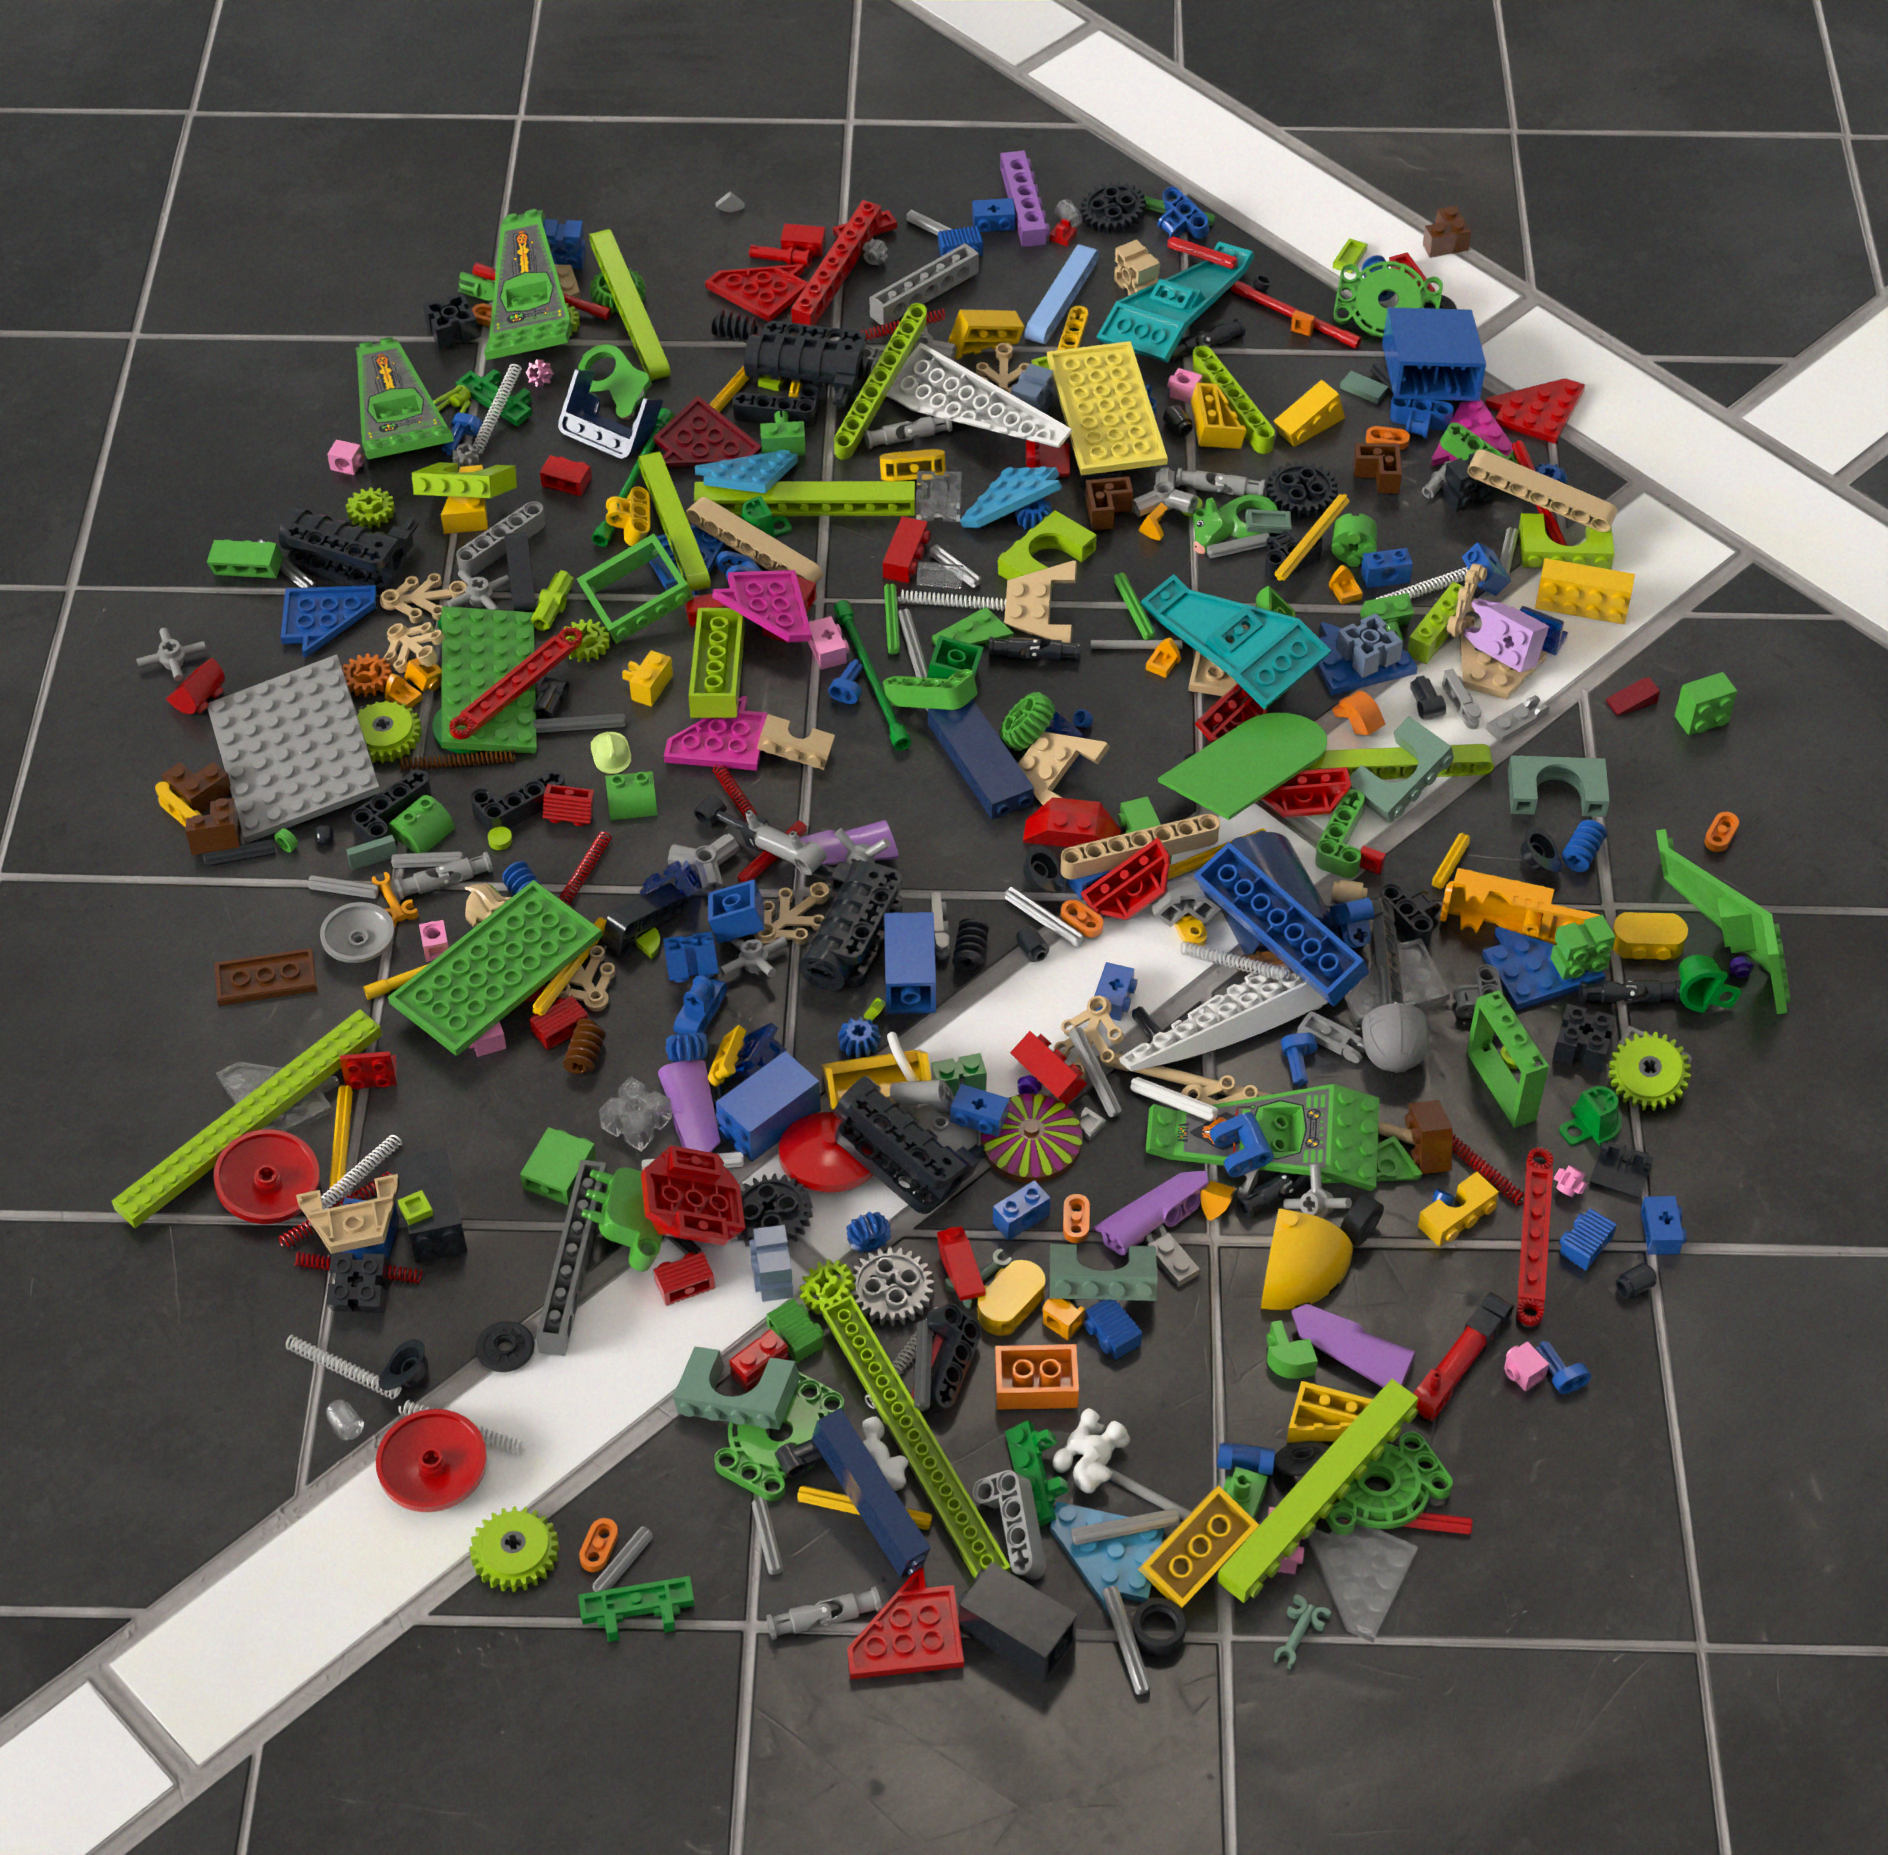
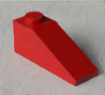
[937,1226,986,1301]

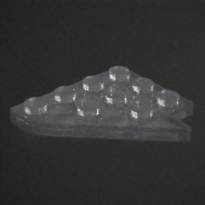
[1348,938,1450,1022]
[216,1062,340,1134]
[1307,1517,1418,1643]

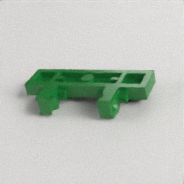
[456,369,532,427]
[1005,1420,1069,1527]
[578,1576,695,1642]

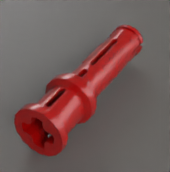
[749,244,813,268]

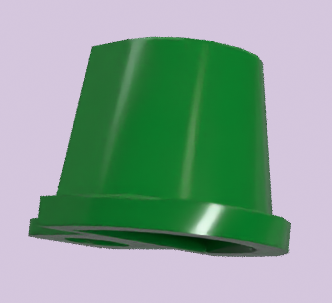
[741,496,792,538]
[1678,955,1741,1013]
[1559,1086,1622,1146]

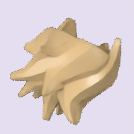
[465,883,512,927]

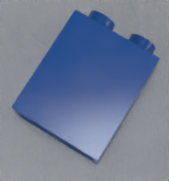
[1382,307,1486,401]

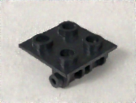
[1589,1140,1654,1199]

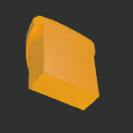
[1139,502,1168,540]
[1328,565,1363,605]
[1146,638,1181,678]
[385,674,423,709]
[1200,1181,1235,1221]

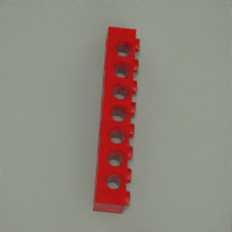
[791,200,882,326]

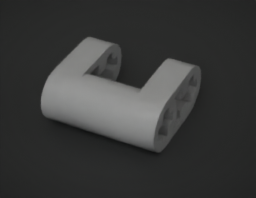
[890,1080,954,1114]

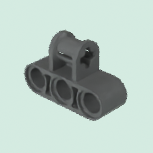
[1452,964,1503,1037]

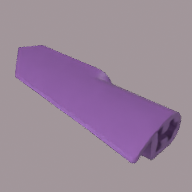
[794,820,899,865]
[658,1060,720,1153]
[1092,1171,1208,1255]
[1292,1304,1416,1388]

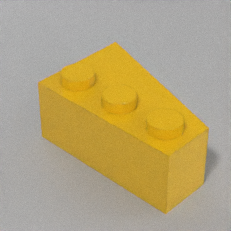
[947,310,1025,359]
[1274,380,1345,447]
[1191,383,1247,449]
[441,465,488,534]
[1287,1381,1373,1443]

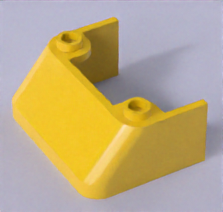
[821,1050,931,1109]

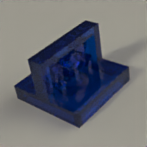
[729,1022,787,1079]

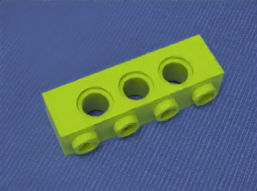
[1407,582,1467,665]

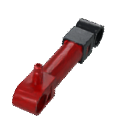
[1413,1292,1514,1422]

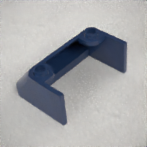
[558,369,663,458]

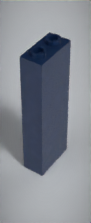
[928,699,1034,819]
[812,1408,931,1578]

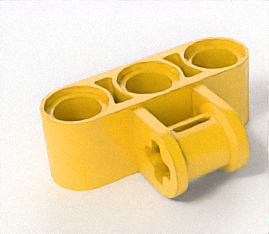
[606,486,650,546]

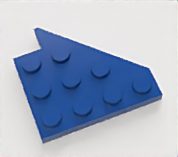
[649,525,726,596]
[280,585,377,657]
[1316,622,1417,695]
[1482,927,1605,1010]

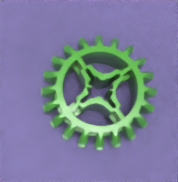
[589,268,646,315]
[999,692,1055,751]

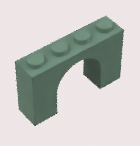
[1350,716,1454,823]
[1508,755,1610,817]
[1050,1244,1157,1301]
[673,1346,800,1429]

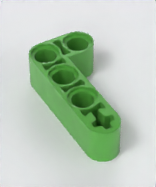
[1440,423,1530,464]
[883,669,978,710]
[1315,789,1365,878]

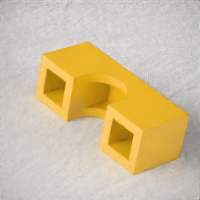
[1417,1172,1499,1247]

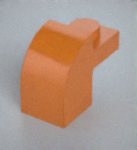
[1332,691,1386,735]

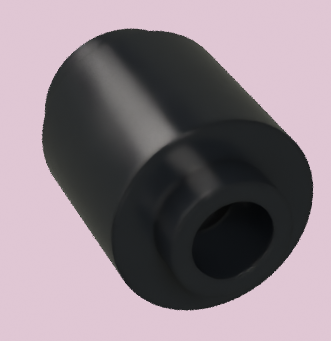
[1163,405,1193,437]
[1016,926,1050,962]
[1615,1263,1657,1299]

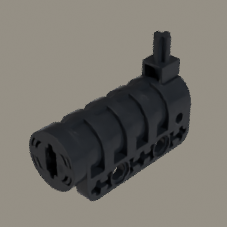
[744,321,869,409]
[279,506,419,595]
[799,861,903,991]
[834,1076,986,1214]

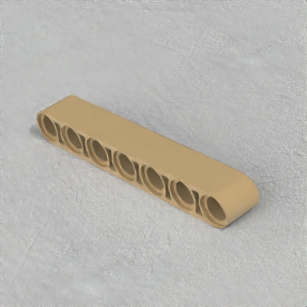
[1467,450,1618,532]
[686,497,823,583]
[1060,814,1220,879]

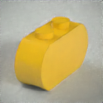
[879,449,946,481]
[1612,912,1688,960]
[978,1260,1045,1336]

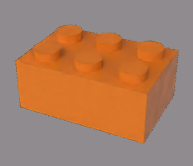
[995,1344,1079,1410]

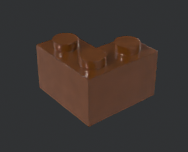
[1423,206,1471,258]
[1353,443,1402,493]
[1085,477,1133,530]
[161,762,231,814]
[186,798,240,855]
[1405,1100,1453,1174]

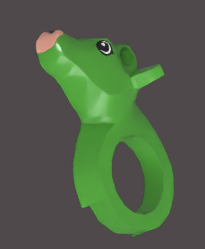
[578,344,652,420]
[1192,494,1278,554]

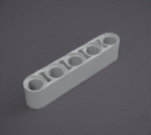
[456,501,545,576]

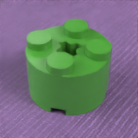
[1331,513,1377,567]

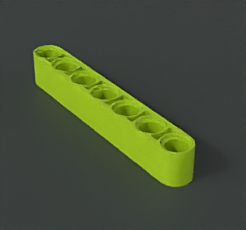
[1192,346,1275,454]

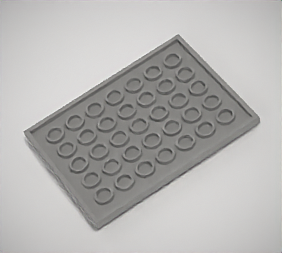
[207,654,381,843]

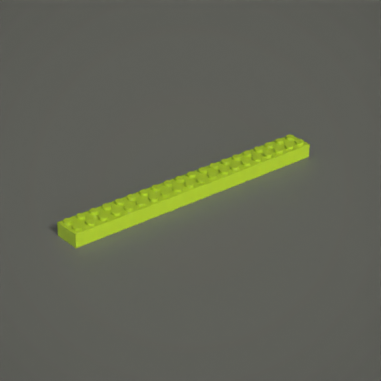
[112,1009,382,1228]
[822,1295,1012,1579]

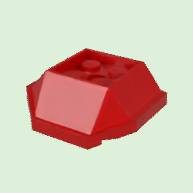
[641,1145,745,1246]

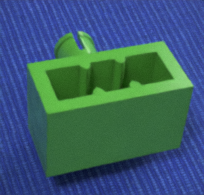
[760,411,806,456]
[1360,593,1414,641]
[1223,1467,1268,1520]

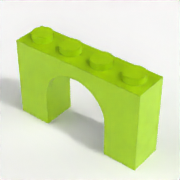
[412,462,517,498]
[998,510,1096,588]
[1518,513,1615,570]

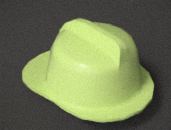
[591,732,631,774]

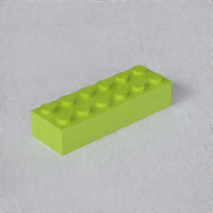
[689,608,745,718]

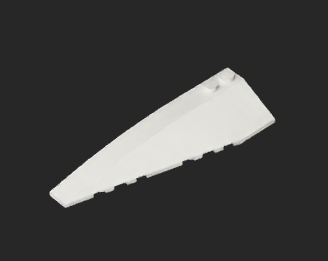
[886,342,1073,448]
[1119,958,1352,1071]

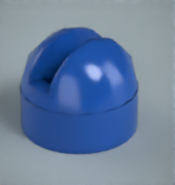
[1073,709,1093,728]
[1432,1189,1455,1206]

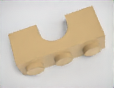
[757,714,835,770]

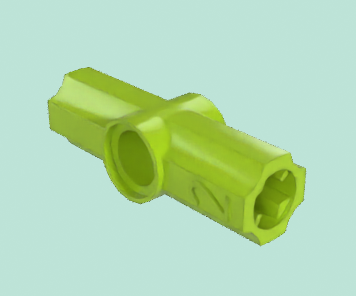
[531,570,574,632]

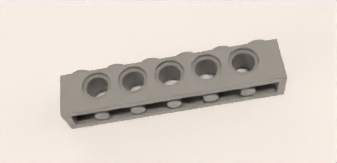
[870,243,979,327]

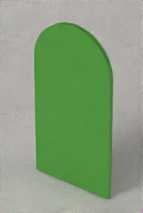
[1158,713,1327,820]

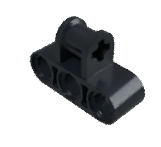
[1264,529,1323,580]
[1380,883,1441,947]

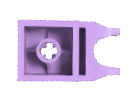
[1463,598,1549,673]

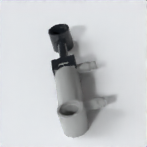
[693,794,827,875]

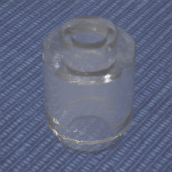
[1055,199,1082,228]
[326,1399,364,1440]

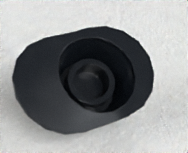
[1520,826,1562,873]
[1023,845,1065,893]
[378,1339,429,1391]

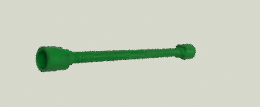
[591,408,675,547]
[833,600,912,751]

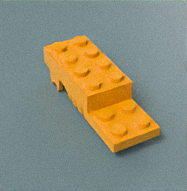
[1440,868,1600,945]

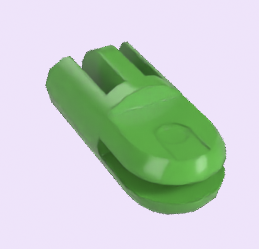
[458,272,495,301]

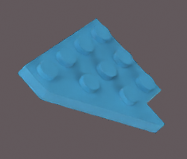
[695,450,798,493]
[959,467,1062,528]
[1050,1502,1165,1616]

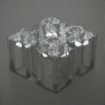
[916,471,962,522]
[599,1076,672,1152]

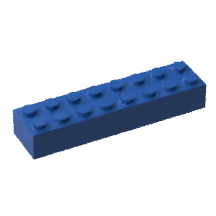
[1193,842,1369,1007]

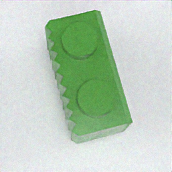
[766,1299,824,1363]

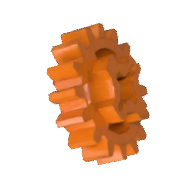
[343,653,392,697]

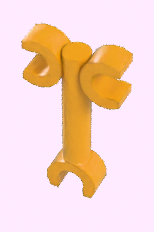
[372,872,419,927]

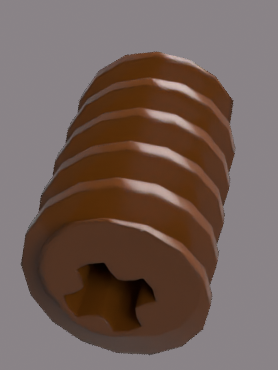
[563,1018,606,1074]

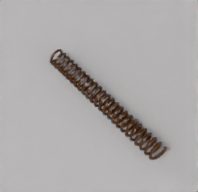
[399,749,515,771]

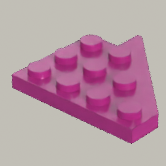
[1431,398,1513,466]
[712,570,812,642]
[664,696,767,771]

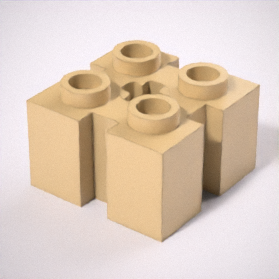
[1114,240,1160,295]

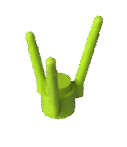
[433,385,471,413]

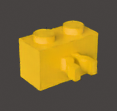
[622,650,673,707]

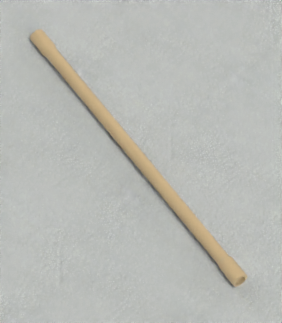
[1106,1053,1415,1145]

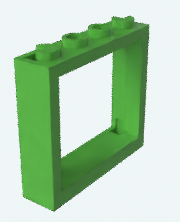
[577,534,694,644]
[1466,990,1549,1128]

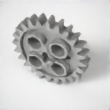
[850,1247,934,1326]

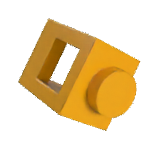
[404,658,442,691]
[1042,1298,1085,1340]

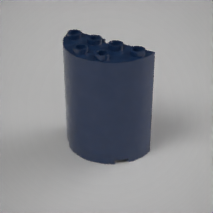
[1221,830,1339,963]

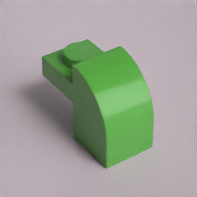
[1267,1320,1318,1379]

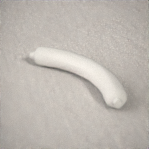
[887,1032,919,1082]

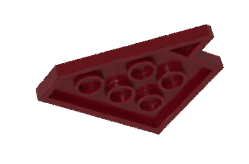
[653,396,762,468]

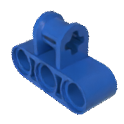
[1157,187,1210,239]
[1389,396,1453,438]
[1330,897,1374,948]
[673,976,727,1034]

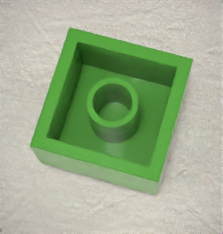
[1675,672,1737,735]

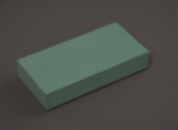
[1340,371,1388,404]
[1245,509,1292,533]
[346,835,397,871]

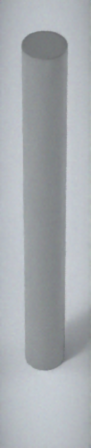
[1091,640,1182,649]
[1105,1465,1191,1520]

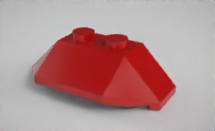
[1195,683,1267,742]
[1261,767,1351,818]
[1023,797,1121,847]
[1081,837,1171,921]

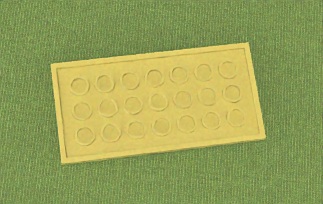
[1047,341,1168,475]

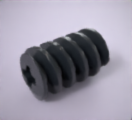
[711,310,758,343]
[952,918,989,972]

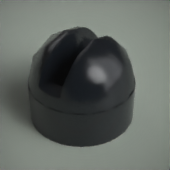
[1253,274,1271,293]
[314,826,334,846]

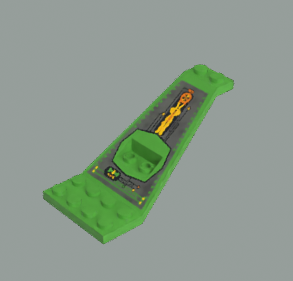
[484,209,573,360]
[355,337,454,459]

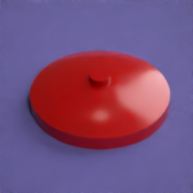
[779,1112,877,1192]
[214,1129,320,1224]
[376,1409,487,1512]

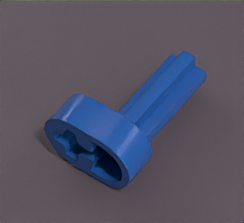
[442,413,483,455]
[828,659,863,704]
[1281,1032,1318,1087]
[1535,1341,1592,1394]

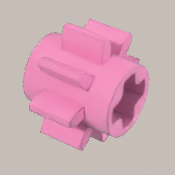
[526,360,554,387]
[1553,1165,1588,1197]

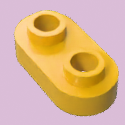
[1174,912,1207,949]

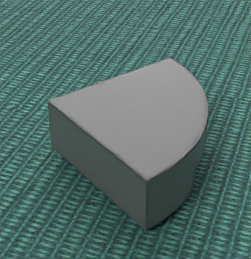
[716,192,745,212]
[1080,1107,1106,1141]
[1237,1168,1259,1198]

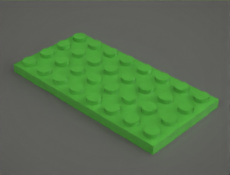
[442,606,537,754]
[388,880,602,1056]

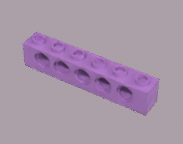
[1001,151,1050,247]

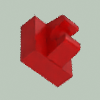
[1049,218,1077,247]

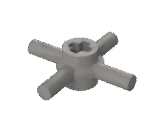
[447,569,510,610]
[136,628,206,681]
[834,828,891,866]
[719,936,787,977]
[1283,1164,1352,1219]

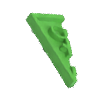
[1321,1136,1422,1183]

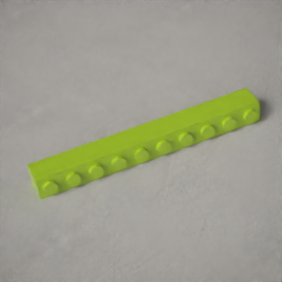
[694,481,915,516]
[1217,1379,1418,1603]

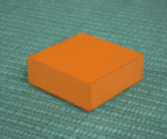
[1291,310,1315,337]

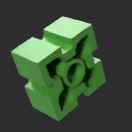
[1550,915,1616,980]

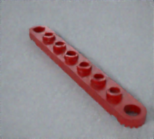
[449,626,583,739]
[1516,1147,1554,1326]

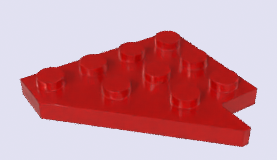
[705,264,808,322]
[1485,378,1585,444]
[847,1567,964,1679]

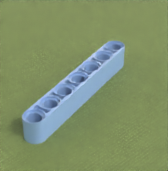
[1024,244,1099,344]

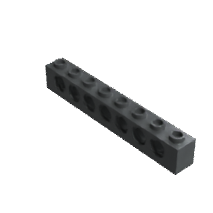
[536,1160,608,1356]

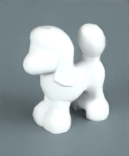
[1053,1408,1130,1494]
[862,1417,908,1491]

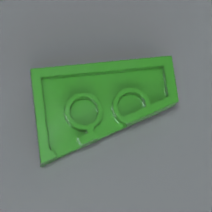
[932,607,1014,646]

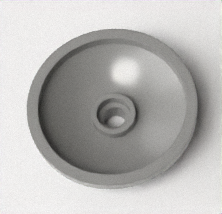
[320,902,395,963]
[912,1104,979,1151]

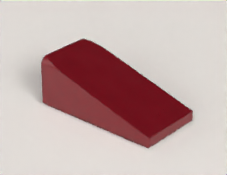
[1606,677,1660,716]

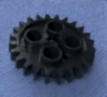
[1080,181,1147,234]
[1266,461,1338,518]
[737,1173,813,1247]

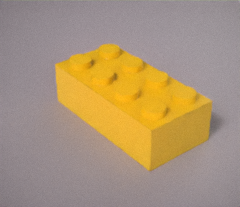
[1535,558,1635,625]
[1138,1485,1259,1608]

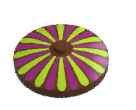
[980,1094,1083,1183]

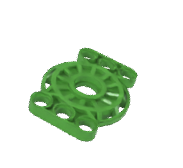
[1334,261,1443,338]
[714,1371,844,1501]
[1325,1432,1453,1535]

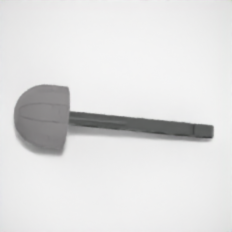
[1362,897,1429,1073]

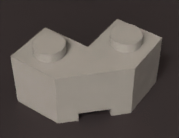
[1151,880,1222,927]

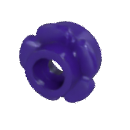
[1729,956,1754,978]
[1017,1075,1042,1094]

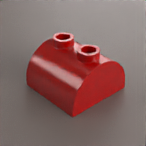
[166,658,225,714]

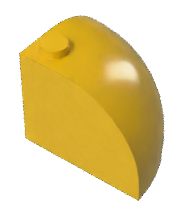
[1261,1208,1353,1310]

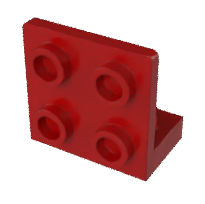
[1026,440,1070,477]
[340,1051,397,1090]

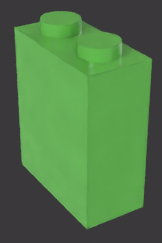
[520,1127,596,1205]

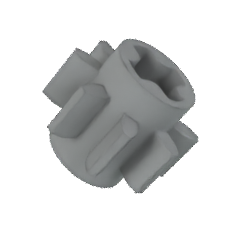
[862,239,888,266]
[452,444,479,468]

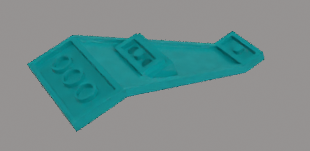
[1097,241,1255,363]
[1141,574,1331,710]

